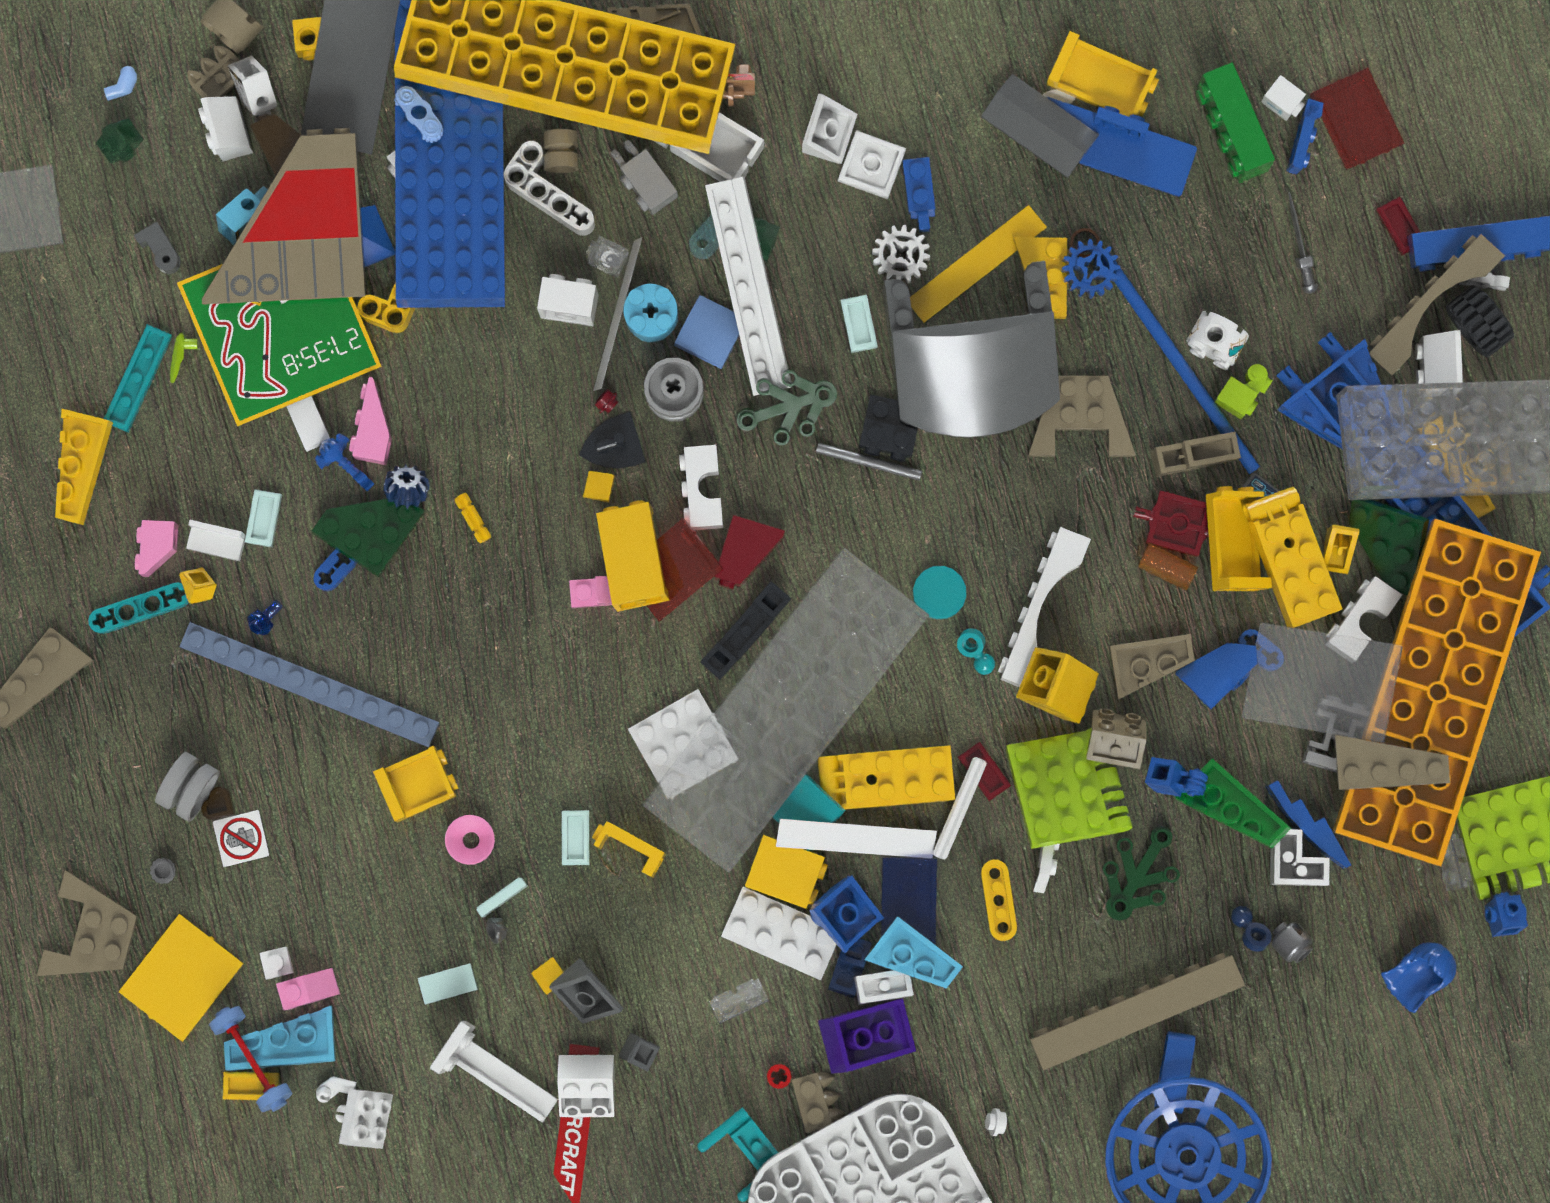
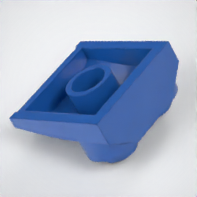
[809,875,884,953]

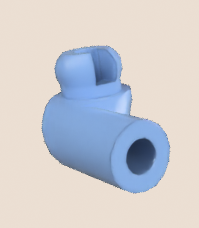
[104,66,137,101]

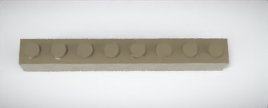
[1029,952,1245,1071]

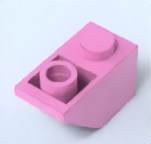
[135,520,179,577]

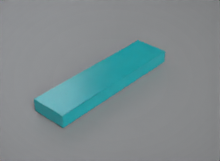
[104,324,173,433]

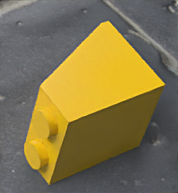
[1016,647,1099,724]

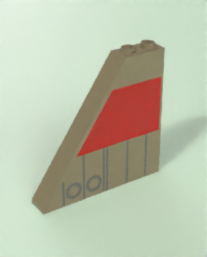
[202,128,366,304]

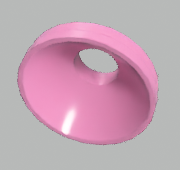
[445,815,495,865]

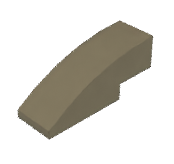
[1151,432,1241,477]

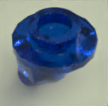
[247,600,283,635]

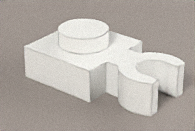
[1459,273,1510,291]

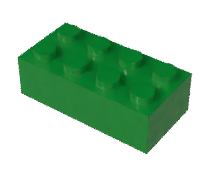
[1195,62,1275,183]

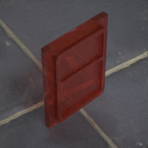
[1310,68,1404,170]
[646,518,723,622]

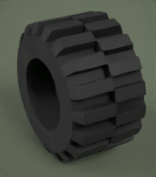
[1446,285,1514,358]

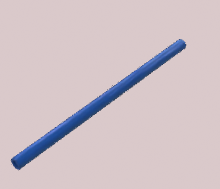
[1100,252,1260,474]

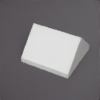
[802,94,857,164]

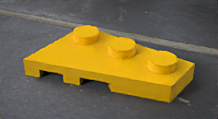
[1013,237,1067,319]

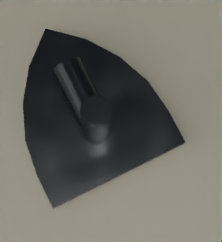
[579,412,646,469]

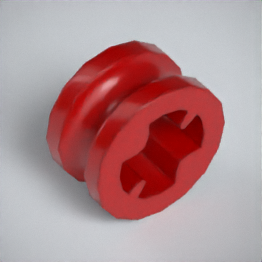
[767,1064,791,1089]

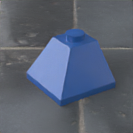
[361,205,396,267]

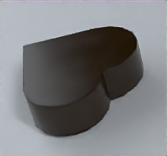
[201,787,235,820]

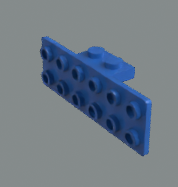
[1046,97,1197,197]

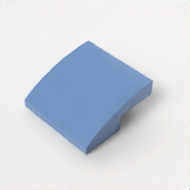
[674,295,739,369]

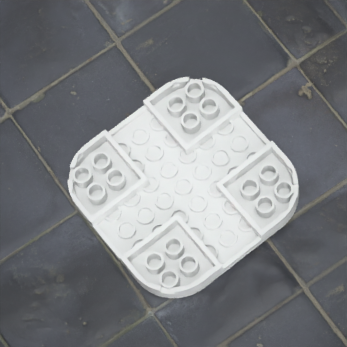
[748,1094,992,1203]

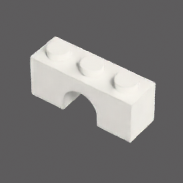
[679,445,723,531]
[1326,576,1402,663]

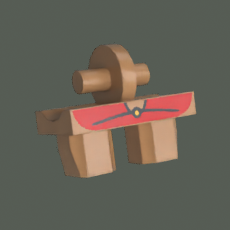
[723,64,755,106]

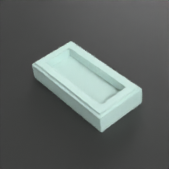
[840,295,878,353]
[245,490,282,548]
[562,810,590,865]
[476,877,528,918]
[418,963,478,1005]

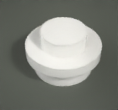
[985,1108,1007,1136]

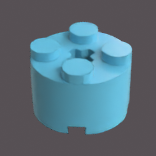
[624,284,678,342]

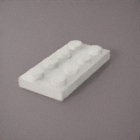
[721,887,837,980]

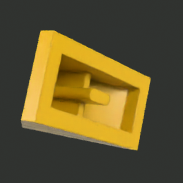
[1323,525,1359,574]

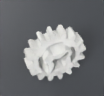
[872,225,930,283]

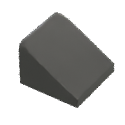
[619,1033,660,1072]

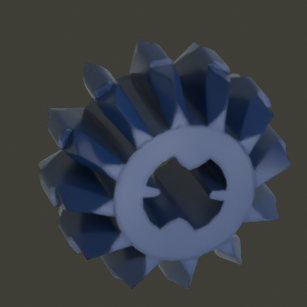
[383,463,430,509]

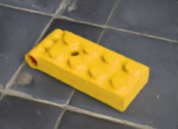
[1242,486,1342,629]
[817,746,955,810]

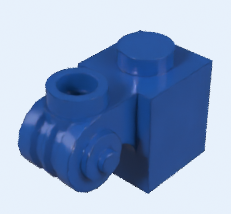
[1145,757,1208,797]

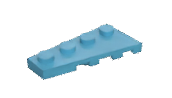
[224,1006,336,1071]

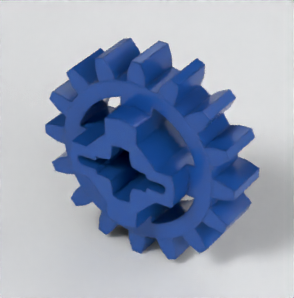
[1061,239,1120,299]

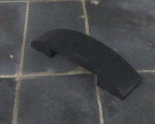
[700,581,791,680]

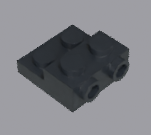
[859,394,918,462]

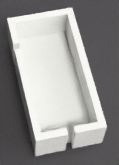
[654,113,764,182]

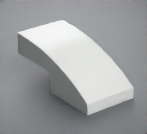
[287,396,330,451]

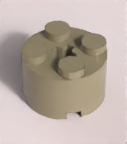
[200,0,264,54]

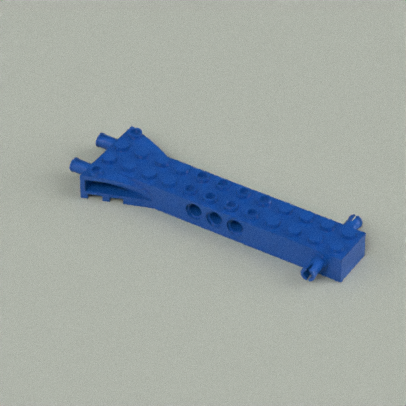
[1276,332,1550,637]

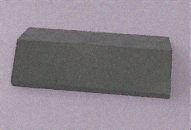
[981,74,1099,178]

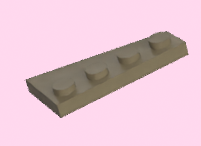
[0,627,94,729]
[1334,735,1450,790]

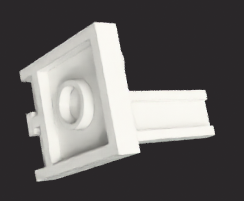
[430,1021,558,1122]

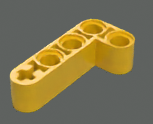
[357,282,415,333]

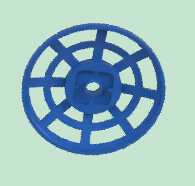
[1105,1077,1272,1203]

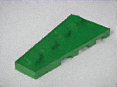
[1175,758,1291,849]

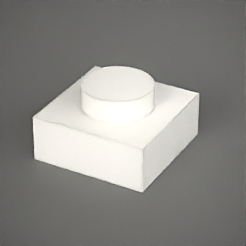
[260,947,294,980]

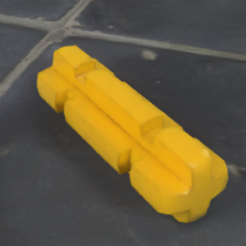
[455,493,491,543]

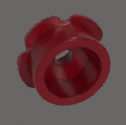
[594,389,618,413]

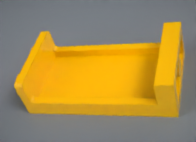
[1047,31,1159,117]
[1206,486,1272,591]
[596,500,669,612]

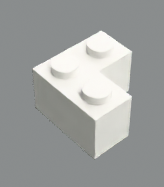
[1270,829,1329,886]

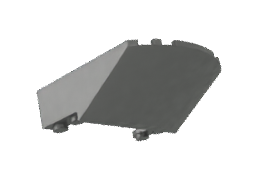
[882,261,1060,438]

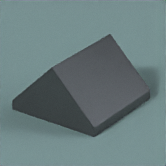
[549,958,623,1024]

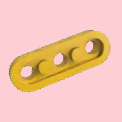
[981,860,1017,941]

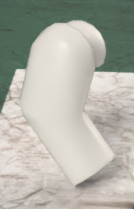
[316,1077,357,1103]

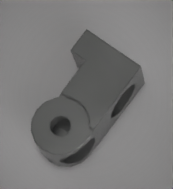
[134,221,181,274]

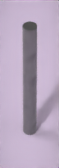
[816,443,922,481]

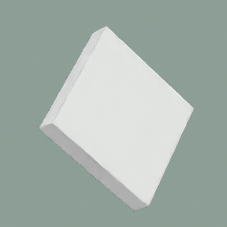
[838,130,906,199]

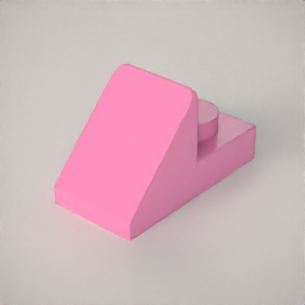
[569,576,612,608]

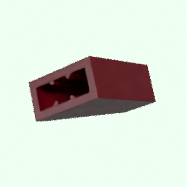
[714,515,785,590]

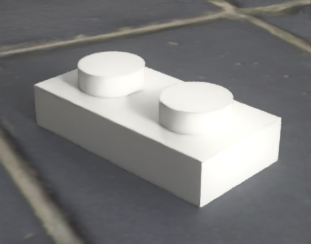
[854,970,914,1005]

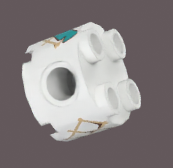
[1186,311,1249,370]

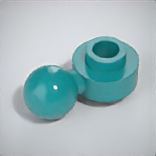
[957,628,995,675]

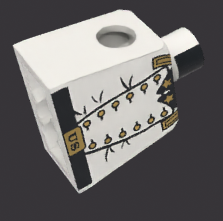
[227,55,277,118]

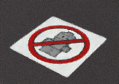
[213,810,269,867]

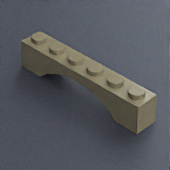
[1368,234,1505,375]

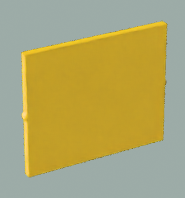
[119,914,244,1042]

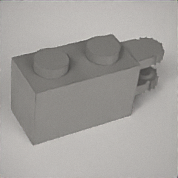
[610,140,678,215]

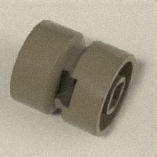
[543,129,579,173]

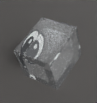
[586,236,629,278]

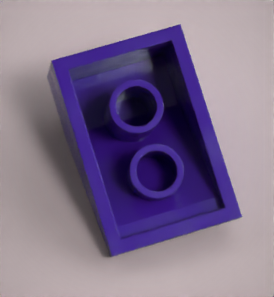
[818,998,916,1074]

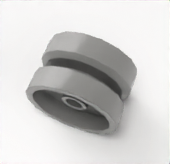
[644,358,704,421]
[155,751,220,822]

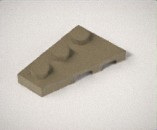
[1109,634,1195,700]

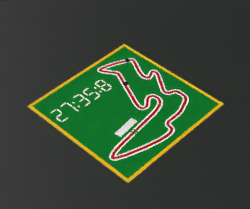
[177,264,382,426]

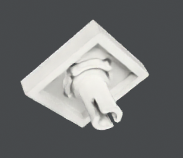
[336,1089,393,1149]

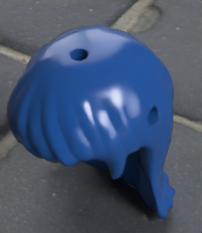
[1381,942,1457,1013]

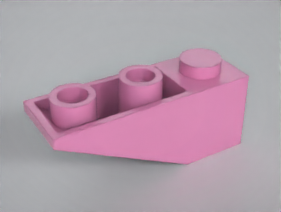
[349,377,392,465]

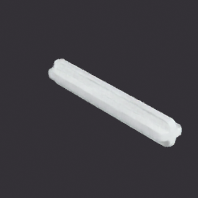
[933,757,987,860]

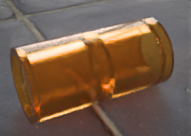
[1138,543,1198,591]

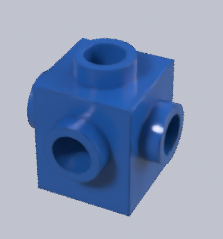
[1484,892,1528,937]

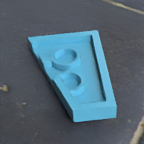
[865,916,963,988]

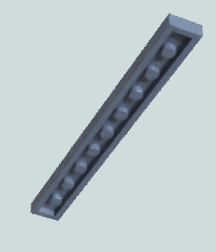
[179,622,440,747]

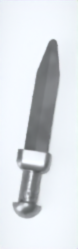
[1288,192,1318,294]

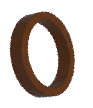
[1070,228,1100,258]

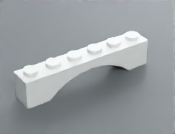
[998,527,1091,687]

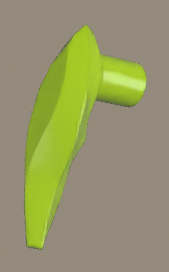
[170,333,198,383]

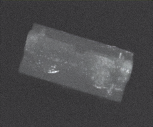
[1441,833,1472,891]
[709,978,769,1024]

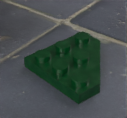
[1349,495,1429,595]
[311,499,425,578]

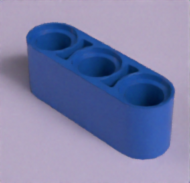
[1154,1030,1196,1114]

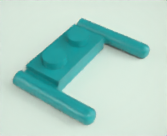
[697,1107,778,1202]

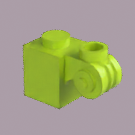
[1215,364,1273,420]

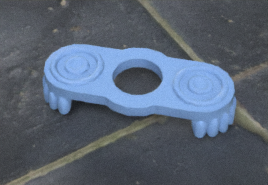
[394,86,443,143]

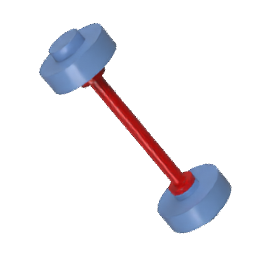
[209,1006,292,1112]

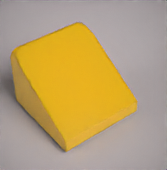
[583,471,615,503]
[179,567,217,604]
[531,957,564,995]

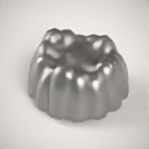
[150,858,176,884]
[486,918,508,944]

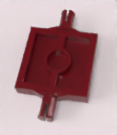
[1133,490,1209,557]

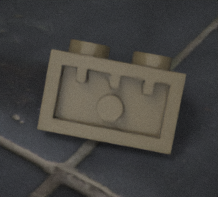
[1086,708,1147,769]

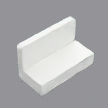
[186,520,246,561]

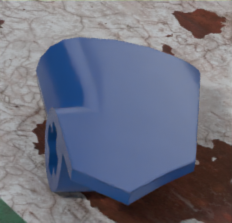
[1175,643,1258,709]

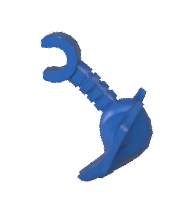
[315,433,374,491]

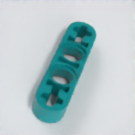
[88,582,189,634]

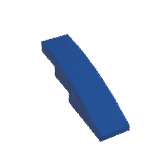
[1265,781,1351,869]

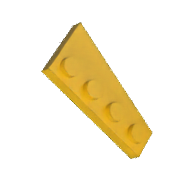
[55,409,113,525]

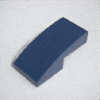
[828,939,872,998]

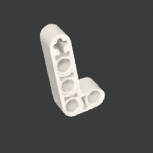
[504,141,595,236]

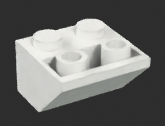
[198,96,253,161]
[557,1055,615,1117]

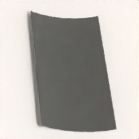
[301,0,400,155]

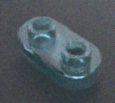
[689,215,719,259]

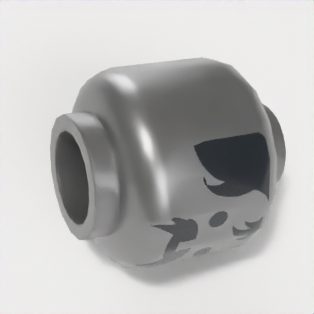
[1272,922,1313,963]

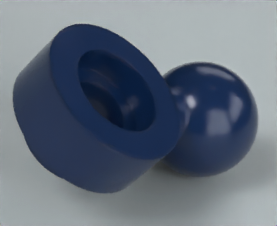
[1231,906,1272,952]

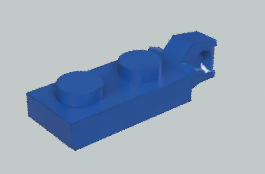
[1287,99,1323,175]
[902,157,935,233]

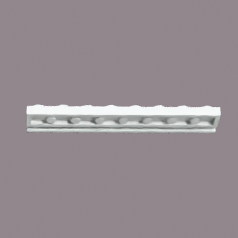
[705,176,791,396]

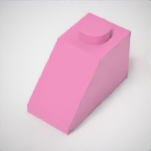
[276,968,340,1010]

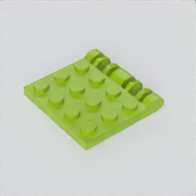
[1005,728,1133,849]
[1457,776,1550,900]

